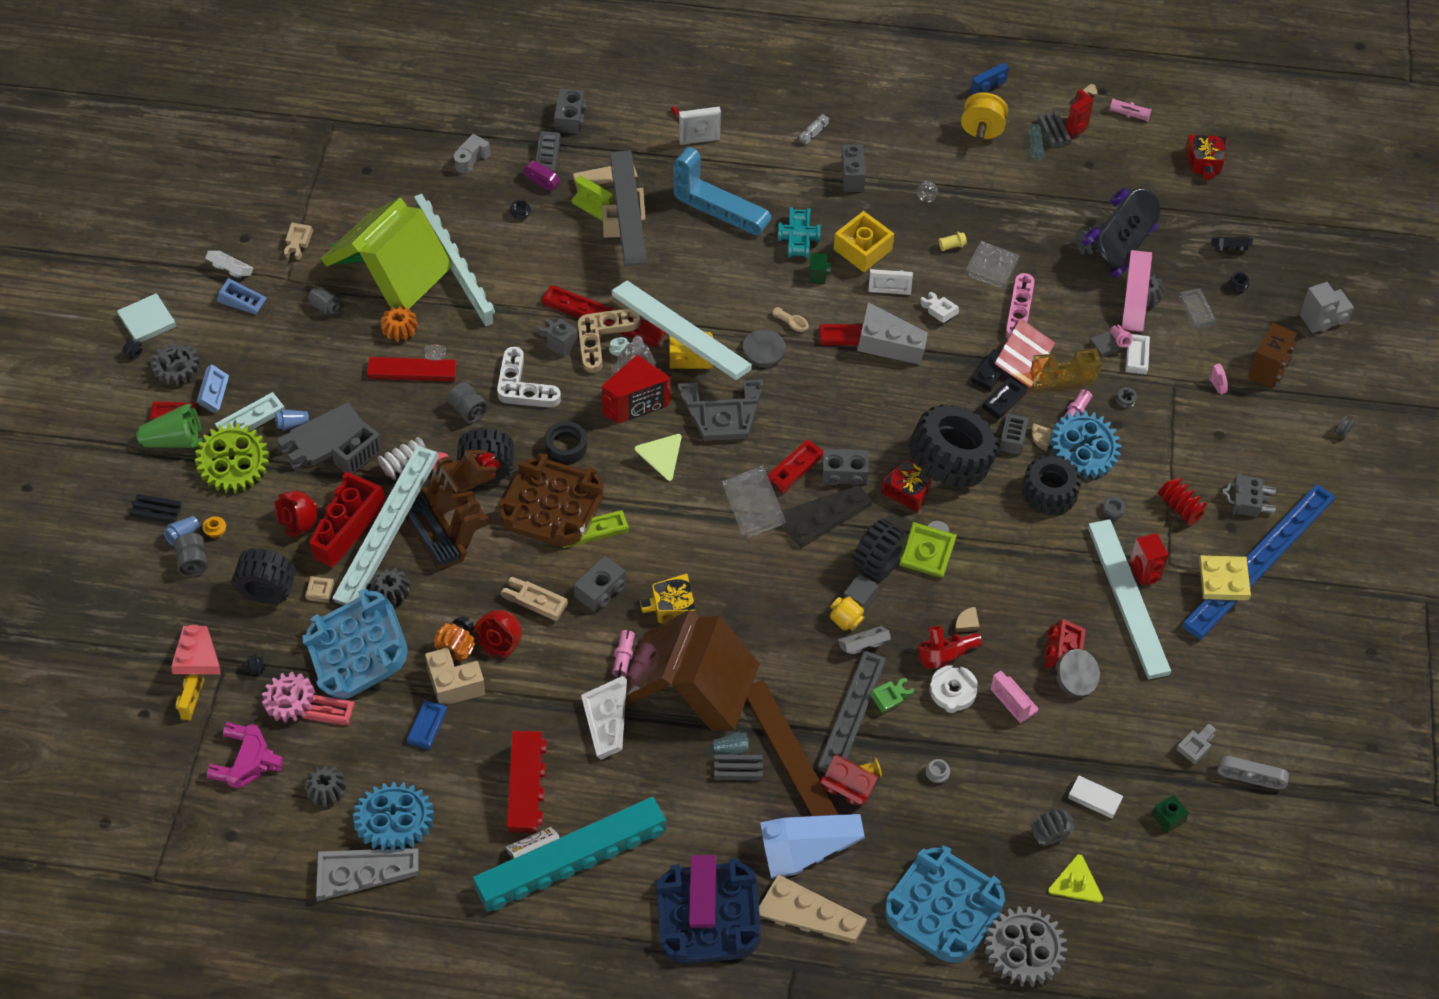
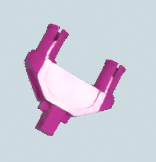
[207,722,284,788]

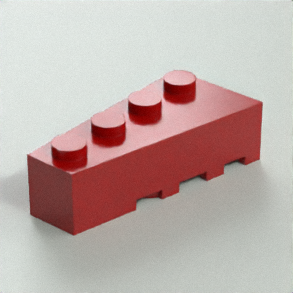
[309,471,386,568]
[507,731,547,833]

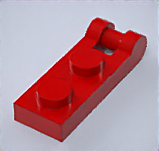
[766,439,823,494]

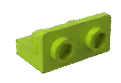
[571,175,616,221]

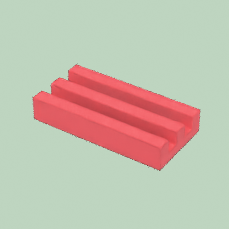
[302,695,355,726]

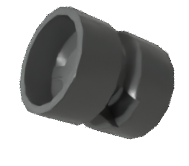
[447,382,489,424]
[174,533,208,577]

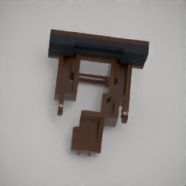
[405,450,499,569]

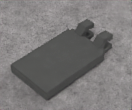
[277,402,364,470]

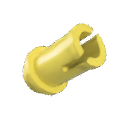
[939,232,967,251]

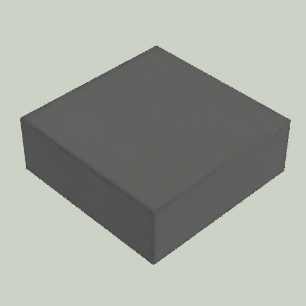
[1089,331,1120,358]

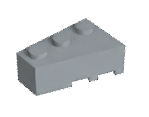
[857,302,928,365]

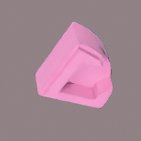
[1209,363,1228,395]

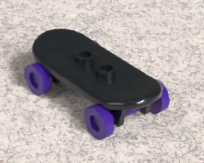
[1081,187,1160,278]

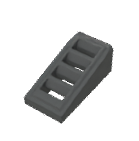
[536,131,561,172]
[999,413,1029,455]

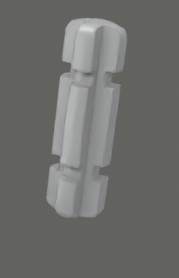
[798,114,829,145]

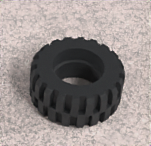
[909,404,999,488]

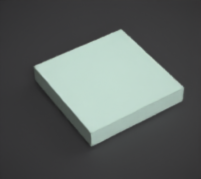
[117,293,176,342]

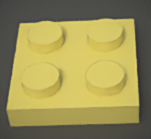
[1199,555,1251,600]

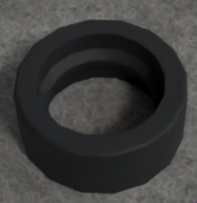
[545,421,587,465]

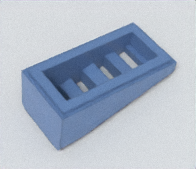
[217,278,267,315]

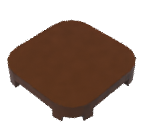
[499,453,604,546]

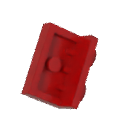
[1066,89,1094,138]

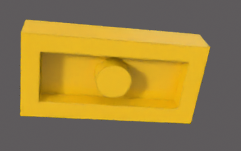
[176,674,204,721]

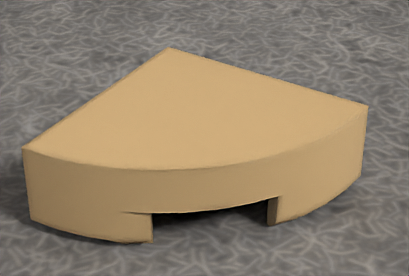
[1031,423,1053,451]
[955,607,979,633]

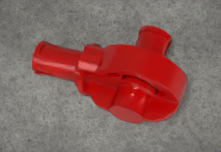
[918,626,982,669]

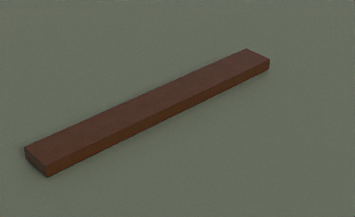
[746,680,838,816]

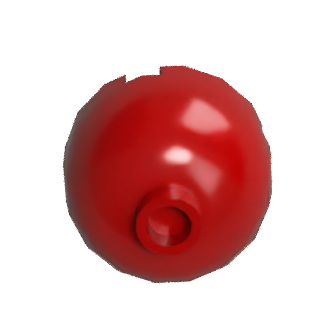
[274,490,318,537]
[474,610,522,658]

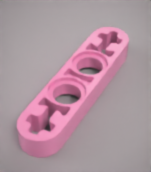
[1005,273,1034,340]

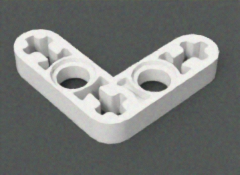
[497,347,561,408]

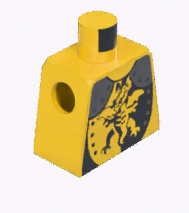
[640,574,696,624]

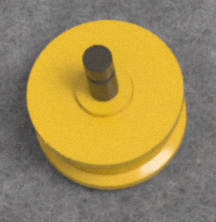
[961,93,1008,142]

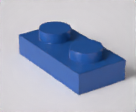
[970,63,1009,95]

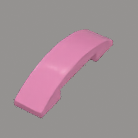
[1122,250,1152,333]

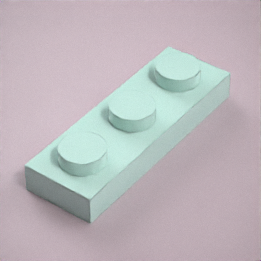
[215,392,285,431]

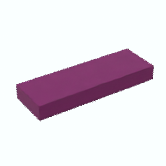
[689,855,717,928]

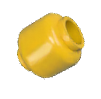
[830,596,865,631]

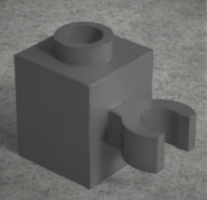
[538,318,578,358]

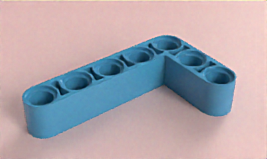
[673,147,772,235]

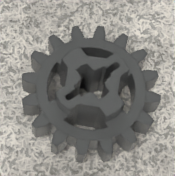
[151,342,200,386]

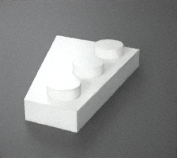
[581,676,627,759]

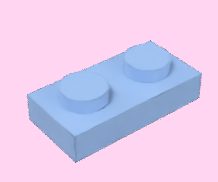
[196,365,229,413]

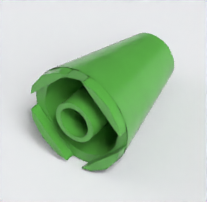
[136,404,202,448]

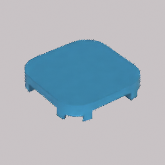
[302,589,408,700]
[885,845,1005,963]

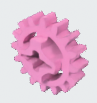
[262,672,315,723]

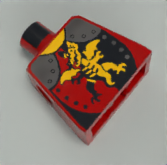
[1185,135,1227,180]
[881,460,932,513]

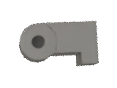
[454,134,491,174]

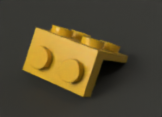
[670,332,713,369]

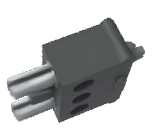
[1222,473,1276,517]

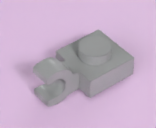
[1176,724,1217,764]

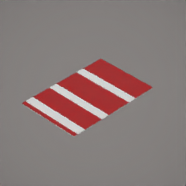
[995,319,1055,388]

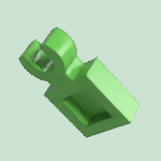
[870,678,914,713]

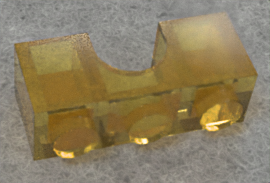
[1030,348,1102,388]

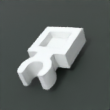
[921,292,959,323]

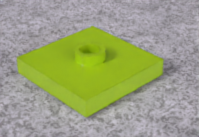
[899,522,957,579]

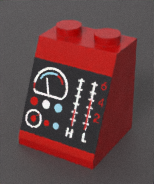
[602,354,670,424]

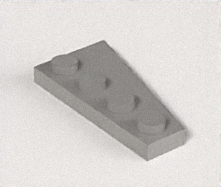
[316,848,419,901]

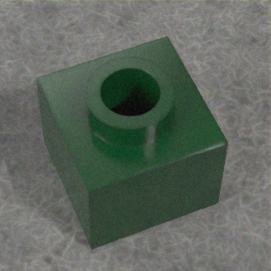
[809,253,831,284]
[1152,795,1189,833]

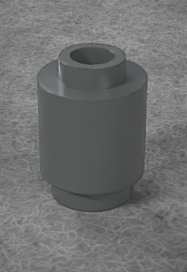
[308,287,340,316]

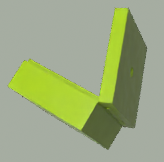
[320,198,452,310]

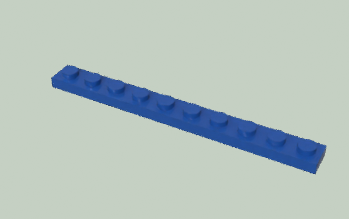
[1183,484,1336,640]

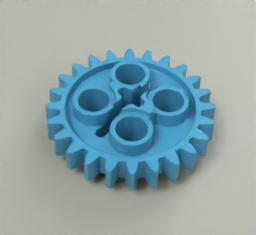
[1049,411,1122,479]
[353,782,434,852]

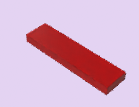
[367,357,457,381]

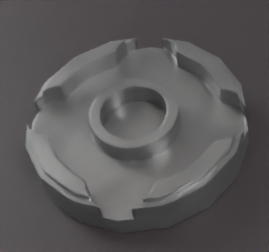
[743,330,786,368]
[1055,649,1100,696]

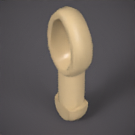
[772,307,809,332]

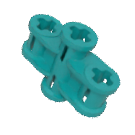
[778,207,821,259]

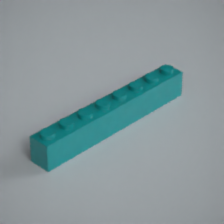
[473,797,666,912]

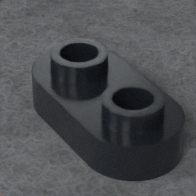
[1211,237,1253,251]

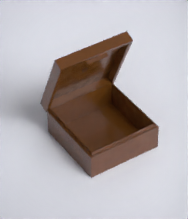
[625,610,760,731]

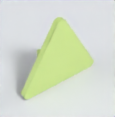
[635,434,682,481]

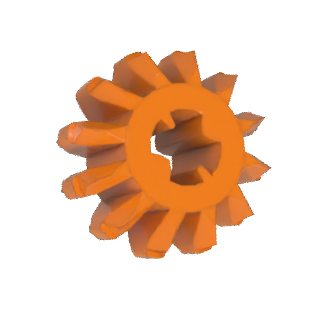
[380,305,418,342]
[433,623,475,661]

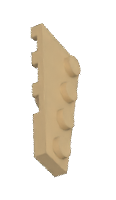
[759,874,867,944]

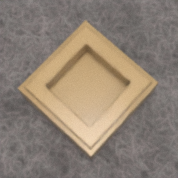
[305,576,334,603]

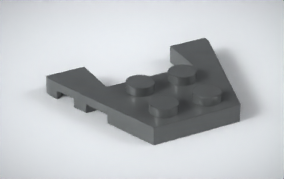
[678,379,763,441]

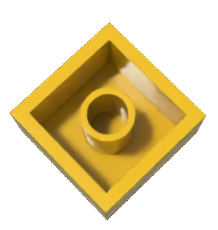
[833,211,894,272]

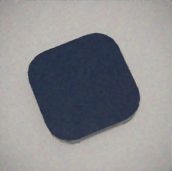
[656,858,761,964]

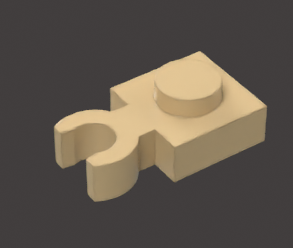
[284,223,313,260]

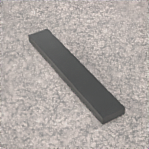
[817,651,886,773]

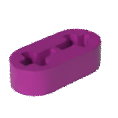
[523,160,560,191]

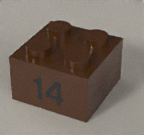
[1248,323,1297,389]

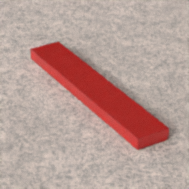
[541,285,666,348]

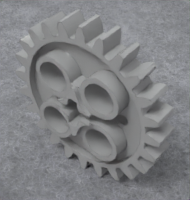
[984,906,1067,987]

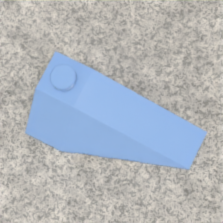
[760,814,865,879]

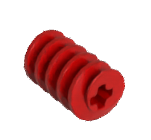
[1158,478,1207,526]

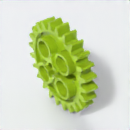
[195,423,269,494]

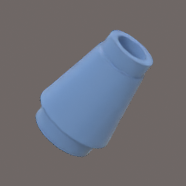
[275,409,309,431]
[164,516,200,545]

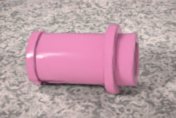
[1110,325,1133,347]

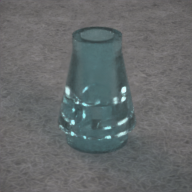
[713,731,749,754]

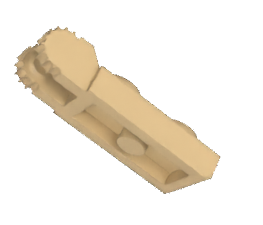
[500,577,568,621]

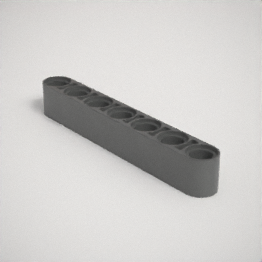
[610,151,646,267]

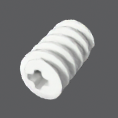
[378,437,426,480]

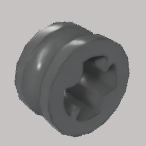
[1116,387,1137,409]
[1335,416,1355,438]

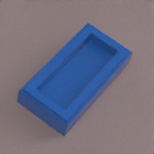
[407,700,448,750]

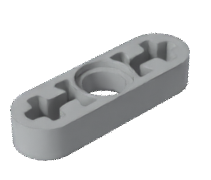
[1217,756,1289,790]

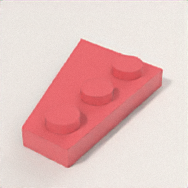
[171,625,220,674]

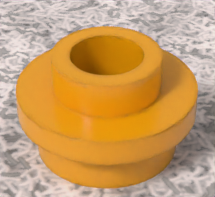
[203,516,226,539]

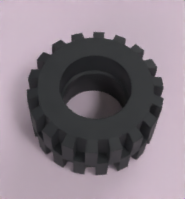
[457,428,514,483]
[1022,454,1081,516]
[852,519,908,582]
[231,548,296,604]

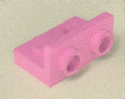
[991,671,1038,723]

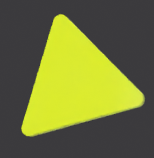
[1048,854,1103,903]

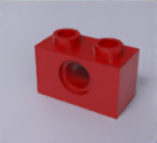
[1129,533,1169,586]

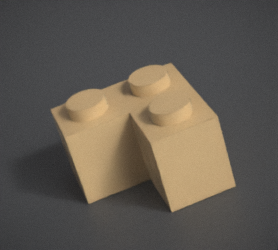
[602,188,645,238]
[425,648,485,706]

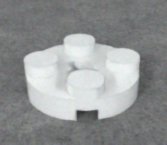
[930,666,978,713]

